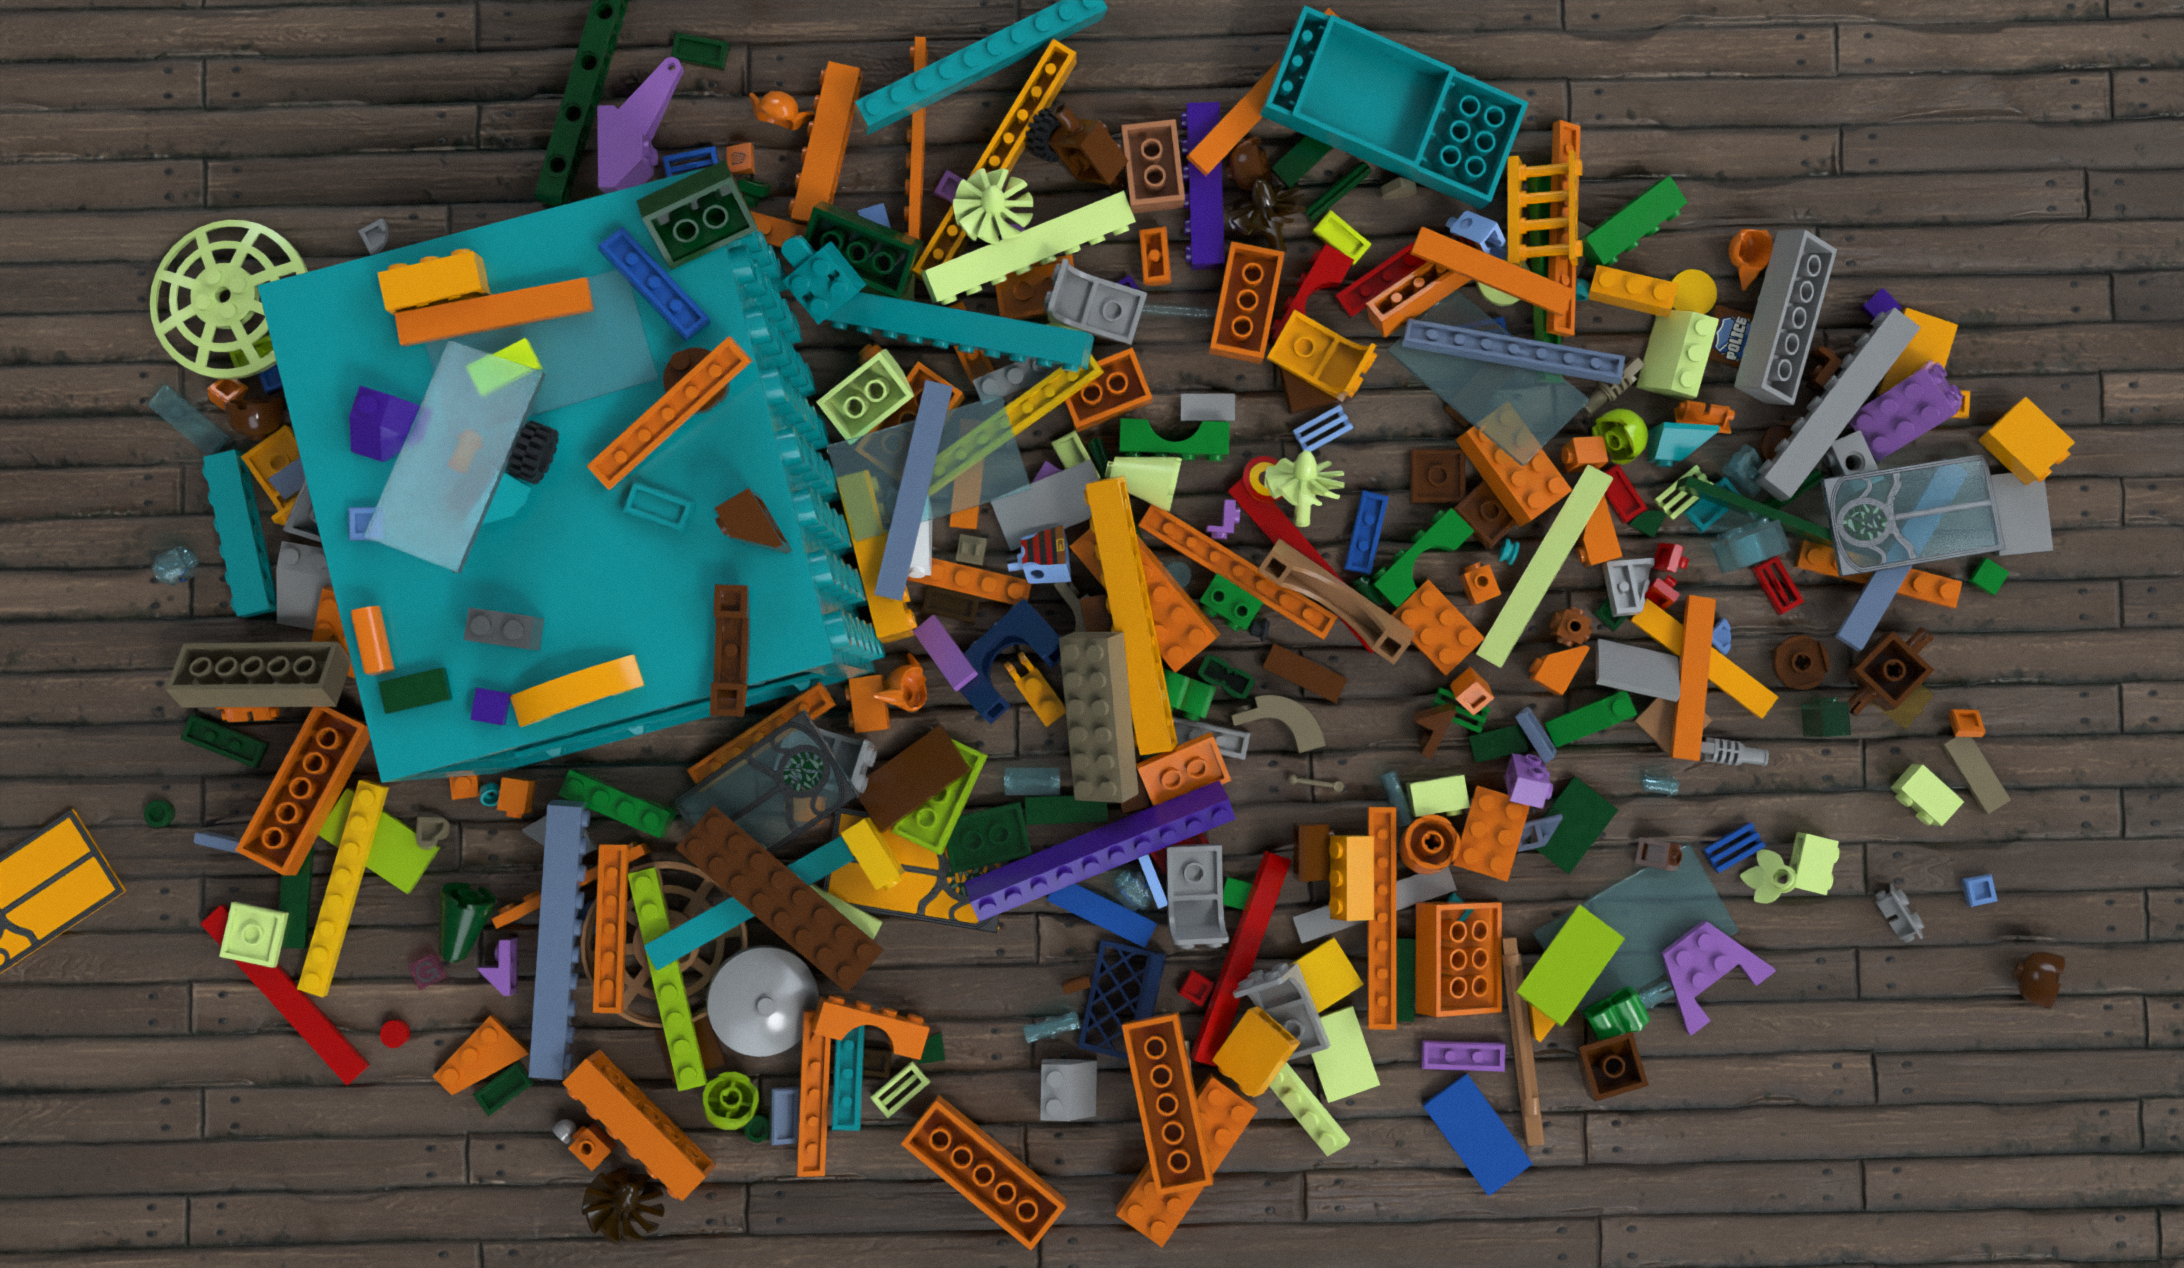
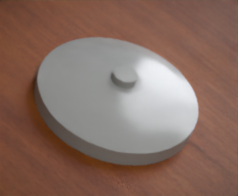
[706,945,819,1057]

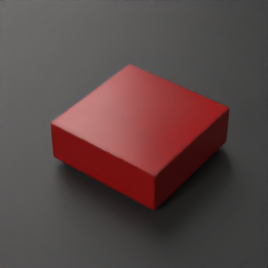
[1178,969,1215,1007]

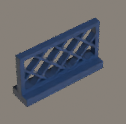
[1078,939,1167,1060]

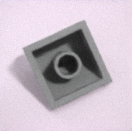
[1040,1059,1097,1121]

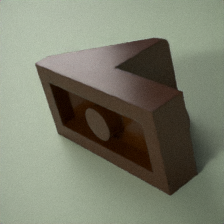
[1413,703,1456,759]

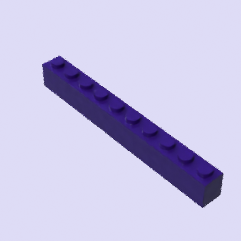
[964,780,1235,922]

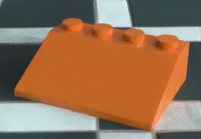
[1416,901,1502,1017]

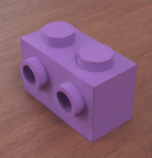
[1505,753,1553,809]

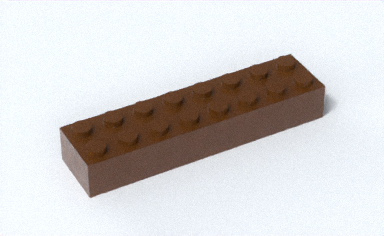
[675,805,884,993]

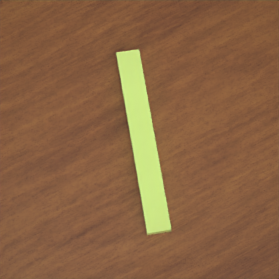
[1476,465,1613,668]

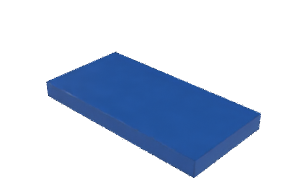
[1422,1072,1533,1197]

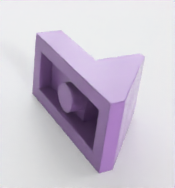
[477,937,518,996]

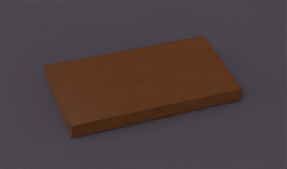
[858,725,971,833]

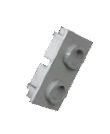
[1875,883,1925,943]

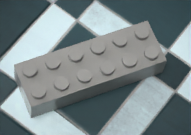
[1734,229,1837,405]

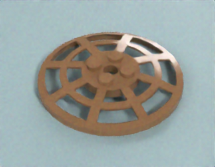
[581,861,748,1028]

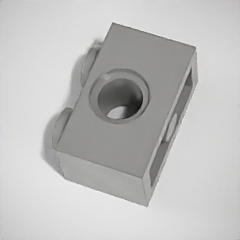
[1822,430,1883,496]

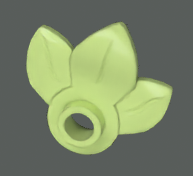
[1740,849,1798,904]

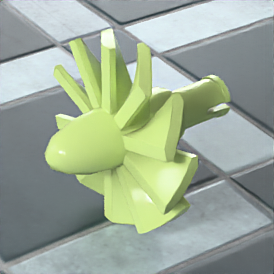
[953,168,1033,245]
[1264,450,1345,527]

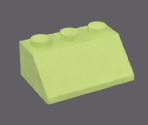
[1635,310,1719,401]
[816,349,915,446]

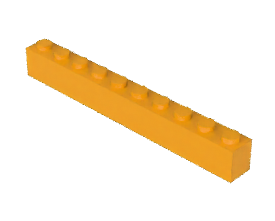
[913,39,1077,282]
[1084,475,1178,755]

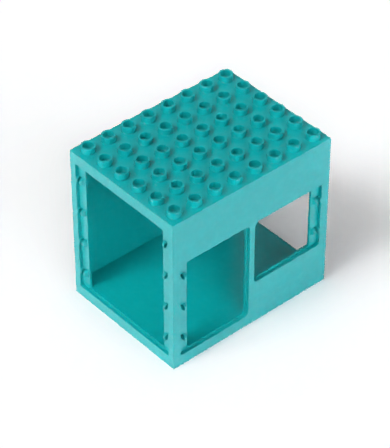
[257,168,885,783]

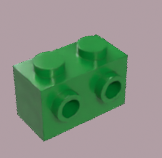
[1198,573,1263,633]

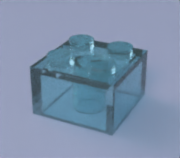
[1710,517,1791,573]

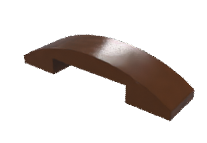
[710,584,750,717]

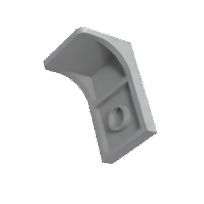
[1044,258,1147,346]
[774,727,877,798]
[1166,843,1229,949]
[1233,962,1331,1060]

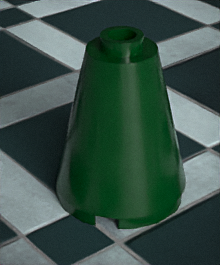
[439,882,496,963]

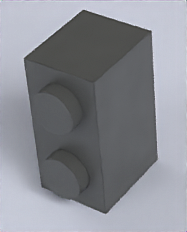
[464,607,545,651]

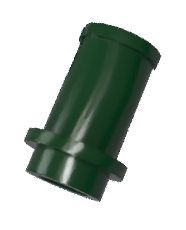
[1351,575,1384,606]

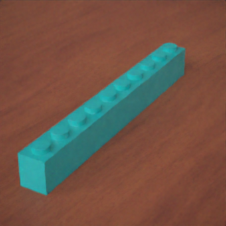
[854,0,1108,136]
[825,292,1094,373]

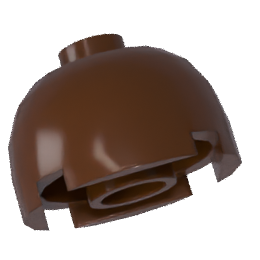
[1226,135,1272,192]
[224,398,284,440]
[2013,952,2065,1009]

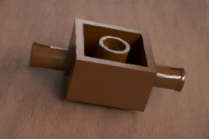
[1047,103,1128,194]
[1843,627,1934,716]

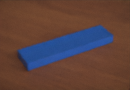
[598,227,710,342]
[1047,883,1157,948]

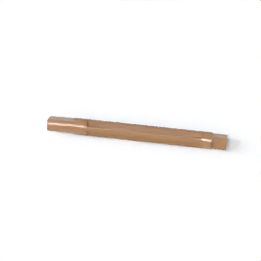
[1502,936,1545,1146]

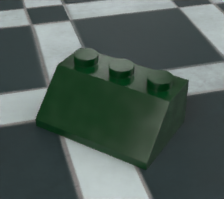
[636,160,759,270]

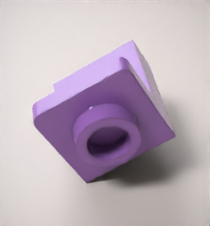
[1205,499,1240,540]

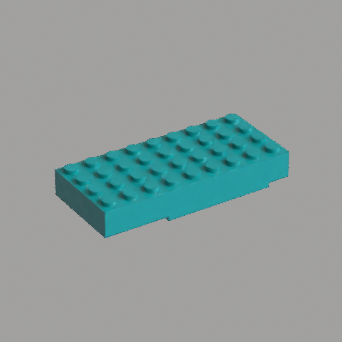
[1259,5,1529,210]

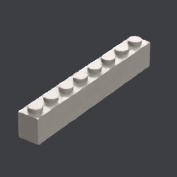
[1755,307,1921,502]

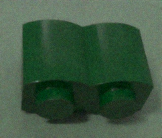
[1196,655,1255,699]

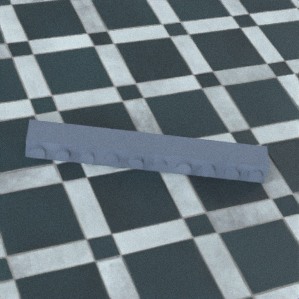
[529,799,590,1079]

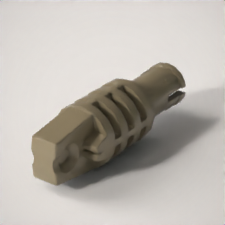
[1578,357,1645,417]

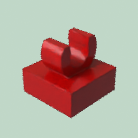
[1651,543,1689,573]
[1644,575,1680,610]

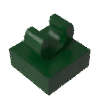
[738,177,771,208]

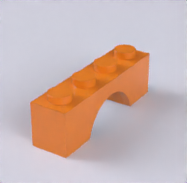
[811,994,930,1060]

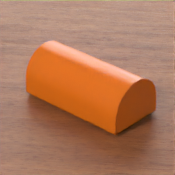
[1139,226,1171,286]
[351,606,395,676]

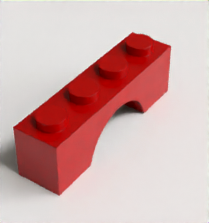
[1269,244,1354,345]

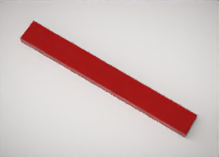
[1227,478,1374,654]
[1189,850,1291,1067]
[200,904,370,1086]

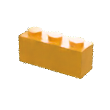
[378,249,491,316]
[1588,265,1679,318]
[1329,835,1374,921]

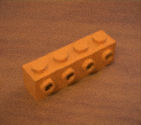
[1366,261,1472,338]

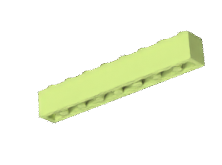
[921,191,1136,306]

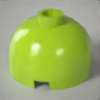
[1592,408,1649,465]
[702,1072,759,1130]

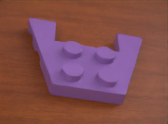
[1660,920,1776,1036]

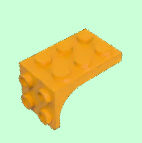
[1267,310,1378,402]
[241,425,300,525]

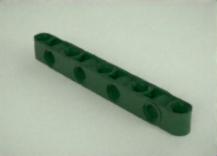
[535,0,629,207]

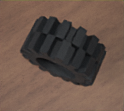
[1025,108,1061,163]
[508,420,559,484]

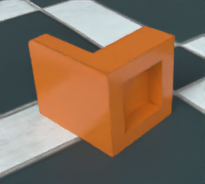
[1450,667,1494,716]

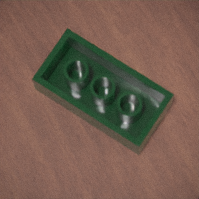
[804,201,924,299]

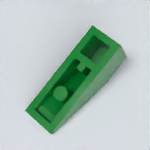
[1544,690,1638,748]

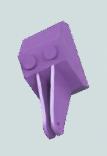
[597,57,684,194]

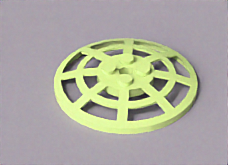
[150,220,308,380]

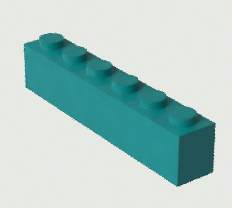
[202,449,277,618]

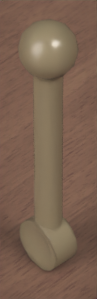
[1287,774,1344,792]

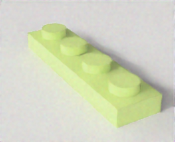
[1269,1062,1350,1157]

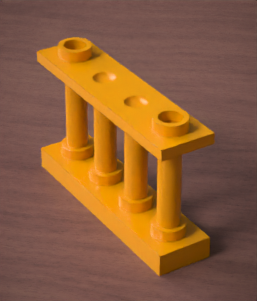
[1507,150,1583,268]

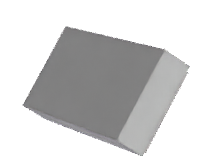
[1180,393,1235,422]

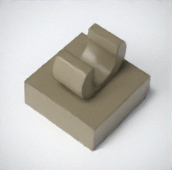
[955,534,988,566]

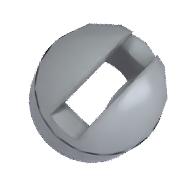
[551,1119,576,1144]

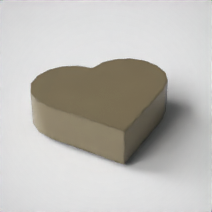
[1380,177,1417,200]
[416,817,450,850]

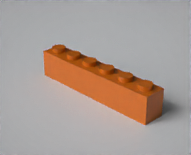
[788,61,863,226]

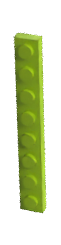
[627,867,707,1092]

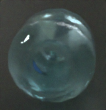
[152,546,199,586]
[1113,870,1153,911]

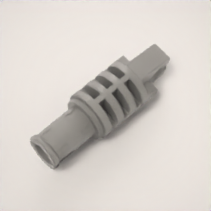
[1700,737,1769,767]

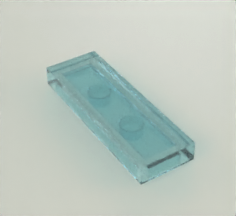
[147,384,230,455]

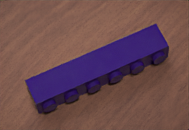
[1181,102,1225,270]

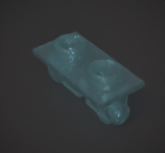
[1004,768,1060,796]

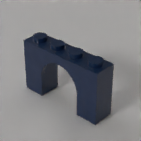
[959,598,1061,724]

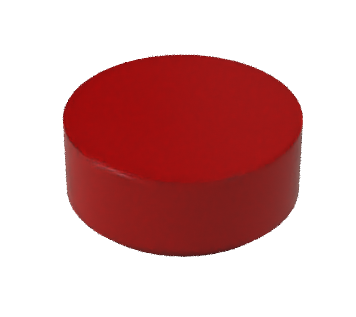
[380,1019,410,1048]

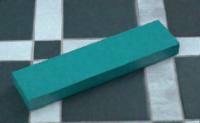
[832,1025,865,1131]

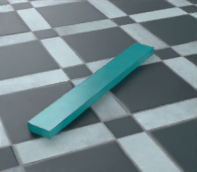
[643,836,855,970]

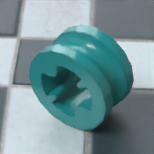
[1498,538,1520,565]

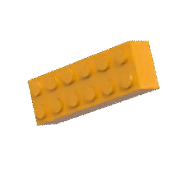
[836,470,917,644]

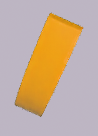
[510,655,645,727]

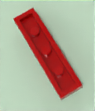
[1335,241,1428,319]

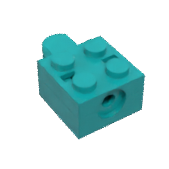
[781,235,866,325]

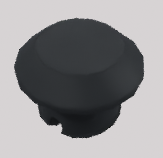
[1249,618,1270,642]

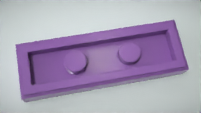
[913,614,978,691]
[1421,1040,1505,1072]

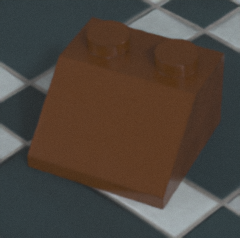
[715,488,793,554]
[1293,823,1334,882]
[1578,1031,1649,1102]

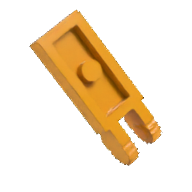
[1003,651,1066,727]

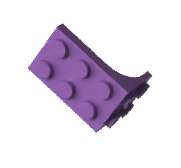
[1849,359,1963,462]

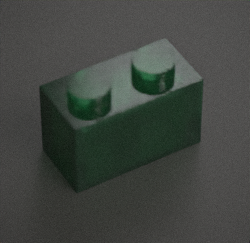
[1801,697,1851,737]

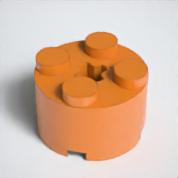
[1399,815,1460,875]

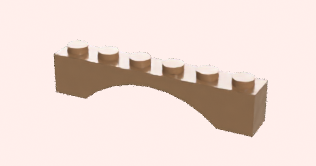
[1257,539,1415,664]

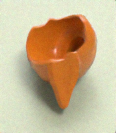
[749,91,815,131]
[1728,228,1773,291]
[873,653,927,712]

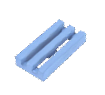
[1292,405,1353,452]
[1138,854,1168,909]

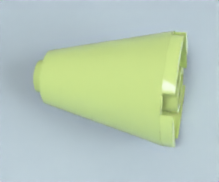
[1105,457,1182,512]

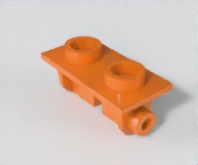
[1674,400,1735,434]
[215,707,280,722]

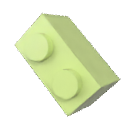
[1890,764,1964,826]
[1406,774,1470,818]
[1785,832,1840,895]

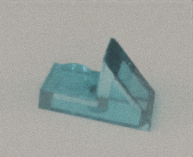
[1721,444,1763,497]

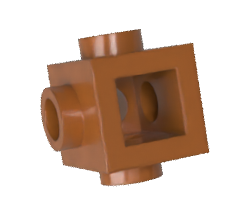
[1549,606,1592,648]

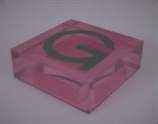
[408,953,447,990]

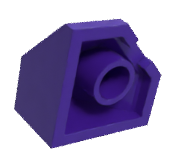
[349,385,435,462]

